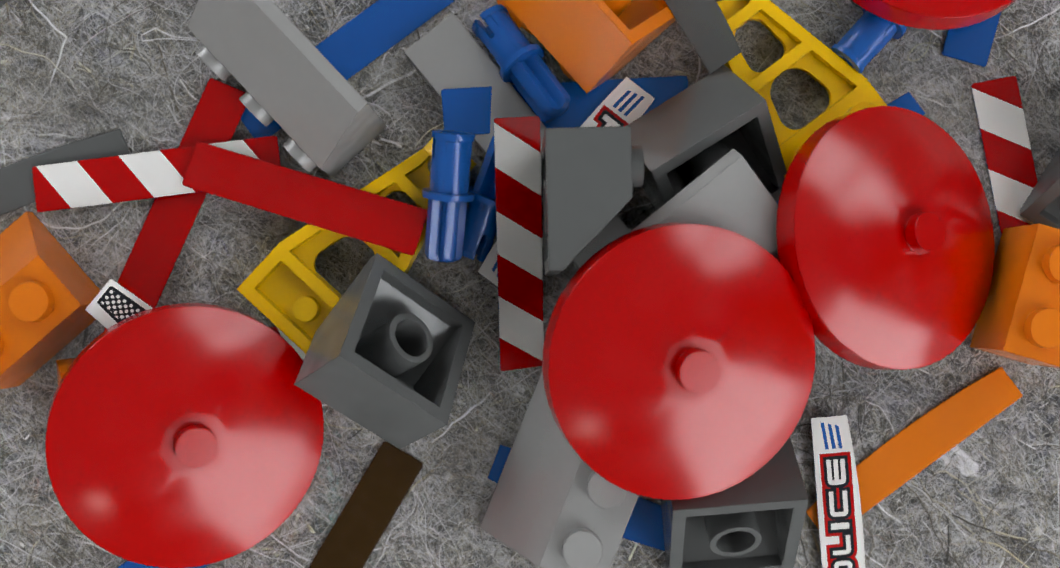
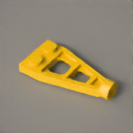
[717,0,887,178]
[237,138,477,354]

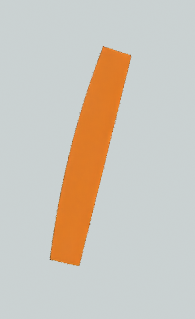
[806,367,1023,530]

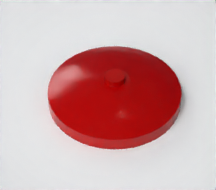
[776,106,994,370]
[542,222,816,500]
[45,303,324,568]

